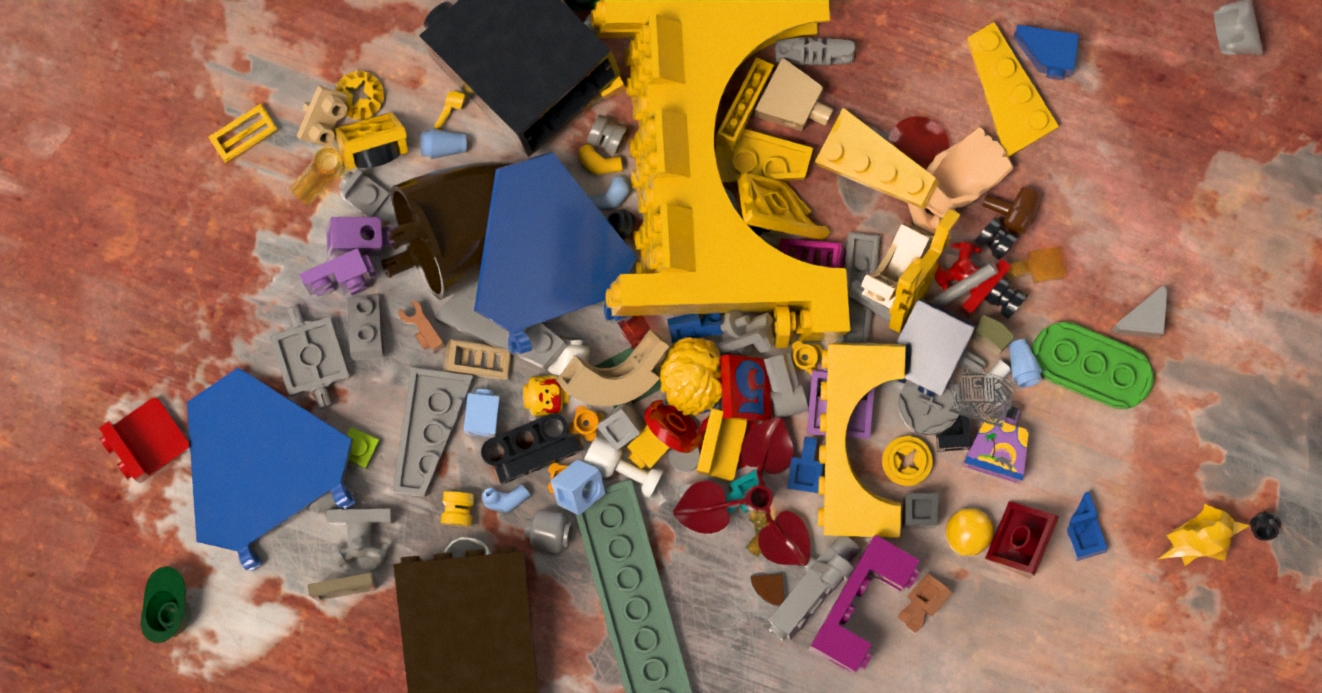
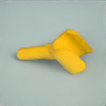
[434,91,466,130]

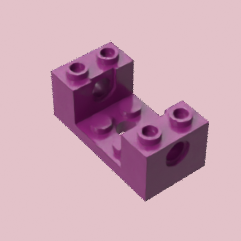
[808,535,921,675]

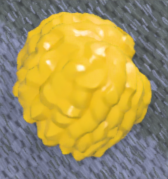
[659,337,722,416]

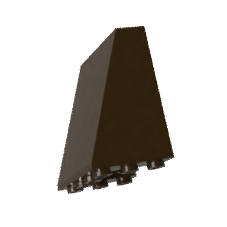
[393,546,539,693]

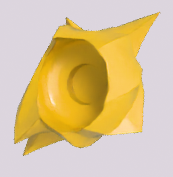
[1158,504,1250,566]

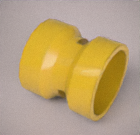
[440,491,474,527]

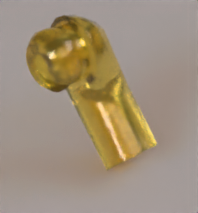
[745,511,772,557]

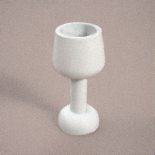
[583,436,664,499]

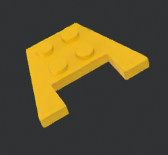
[889,209,960,333]

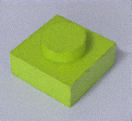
[347,427,380,470]

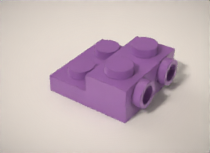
[299,248,377,297]
[807,363,874,439]

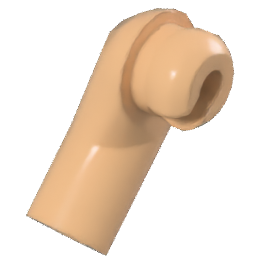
[908,203,942,234]

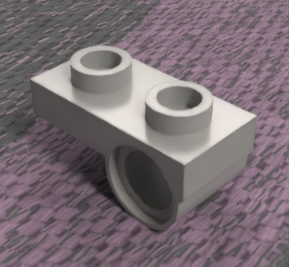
[347,295,384,360]

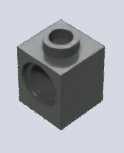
[903,493,938,529]

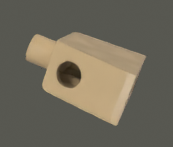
[754,58,834,131]

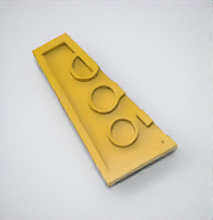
[967,22,1059,157]
[815,108,939,210]

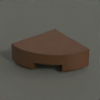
[750,574,784,607]

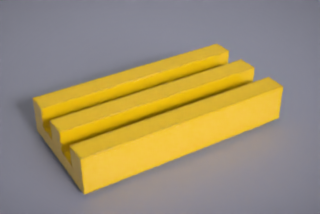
[208,104,278,164]

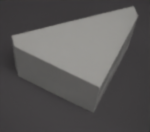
[1111,286,1167,338]

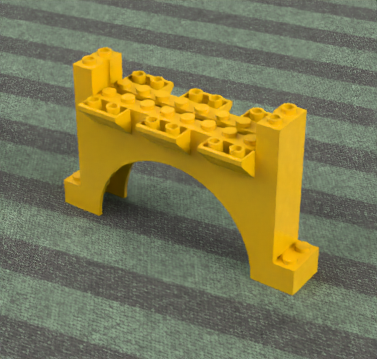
[591,0,850,342]

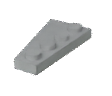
[434,282,568,370]
[393,367,474,497]

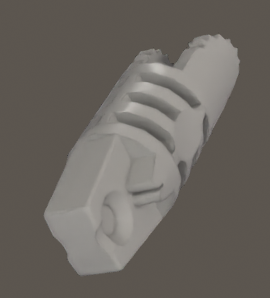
[775,37,856,66]

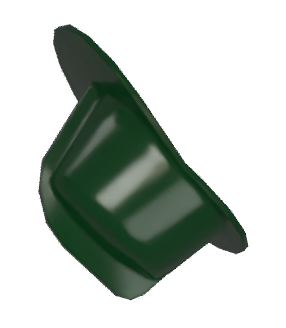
[140,566,191,643]

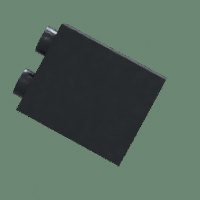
[419,0,621,157]

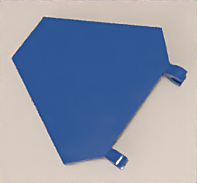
[474,152,636,354]
[187,368,356,571]

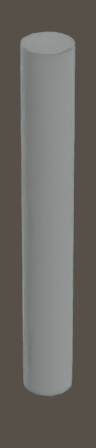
[928,262,998,308]

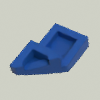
[1067,492,1107,561]

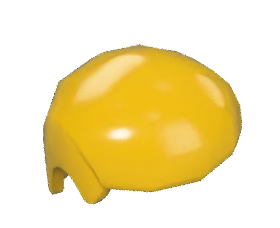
[945,507,994,556]

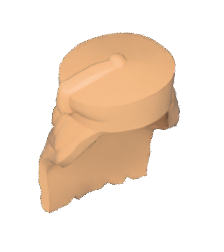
[926,127,1013,218]

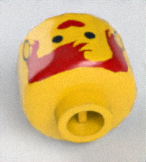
[523,375,569,417]

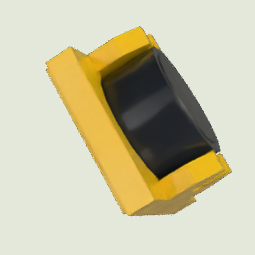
[333,112,408,170]

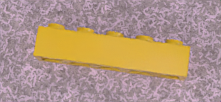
[715,57,774,151]

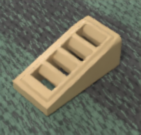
[443,339,511,380]

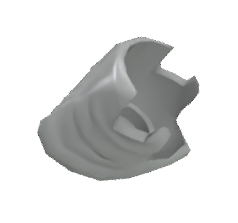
[1214,0,1263,56]

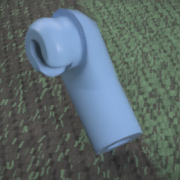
[588,176,630,210]
[482,484,531,513]

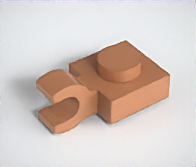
[398,300,445,354]
[898,573,953,633]

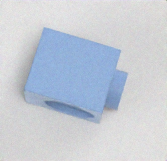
[464,389,501,437]
[550,459,605,515]

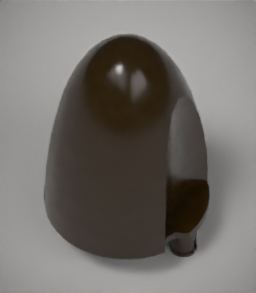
[381,162,515,300]

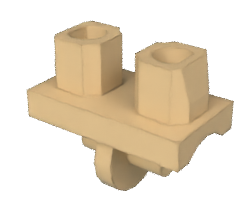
[296,85,348,146]

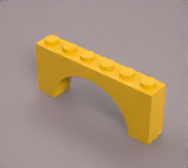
[818,342,906,538]

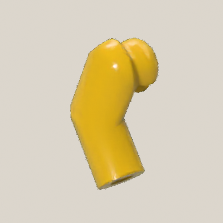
[578,145,623,175]

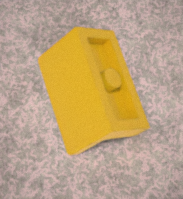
[696,408,747,481]

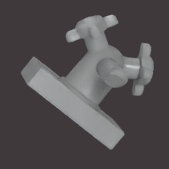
[327,509,393,572]

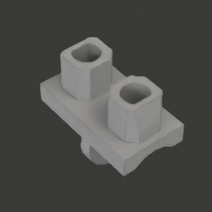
[716,310,775,356]

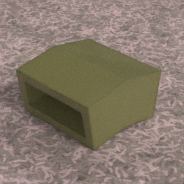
[972,315,1015,356]

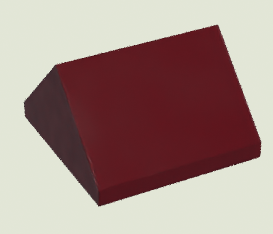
[985,501,1059,579]

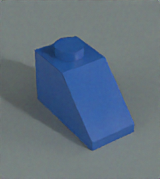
[1013,25,1079,80]

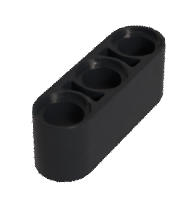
[481,414,569,469]

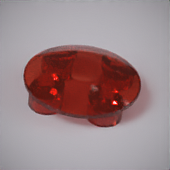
[887,116,949,170]

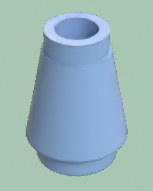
[421,128,467,159]
[1008,339,1043,388]

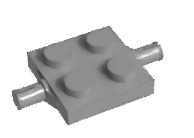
[270,304,350,409]

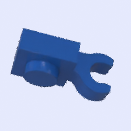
[667,313,725,344]
[787,437,823,494]

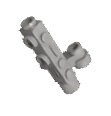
[768,536,860,641]

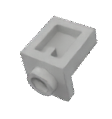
[339,168,390,217]

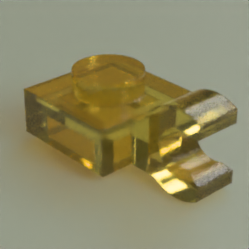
[1008,247,1066,284]

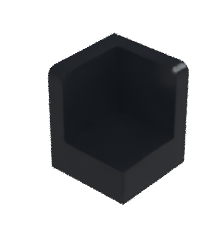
[936,409,971,452]

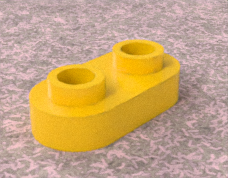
[772,305,796,349]

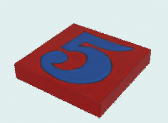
[720,354,772,422]

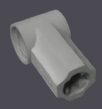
[763,352,808,418]

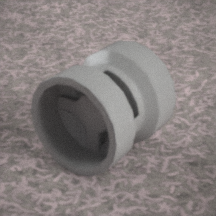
[586,115,628,156]

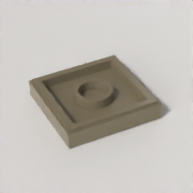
[307,573,378,601]

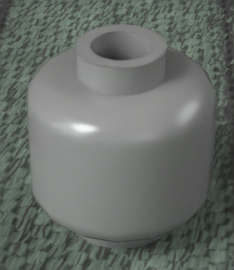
[524,510,573,553]

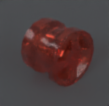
[617,315,651,350]

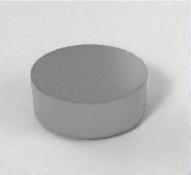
[668,448,700,473]

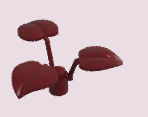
[673,418,811,566]

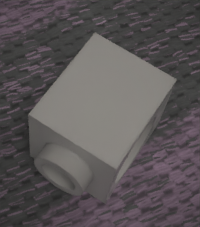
[597,401,647,451]

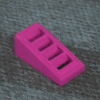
[779,238,846,268]

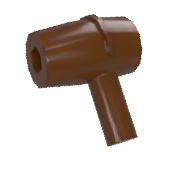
[982,187,1041,234]

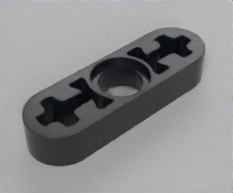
[494,435,585,485]

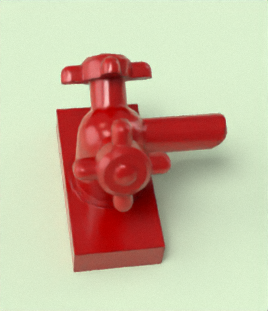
[935,242,1011,318]

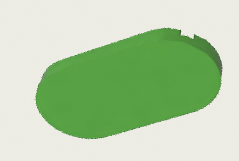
[1032,322,1154,410]

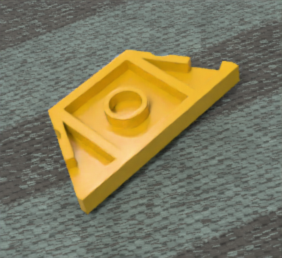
[737,172,831,241]

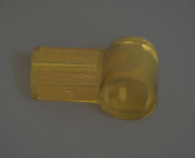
[288,147,346,208]

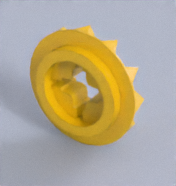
[335,70,384,120]
[882,436,933,487]

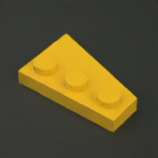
[715,129,813,183]

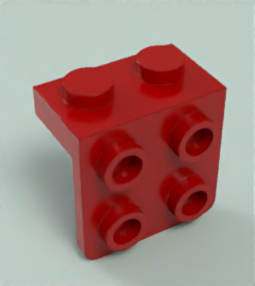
[98,398,190,483]

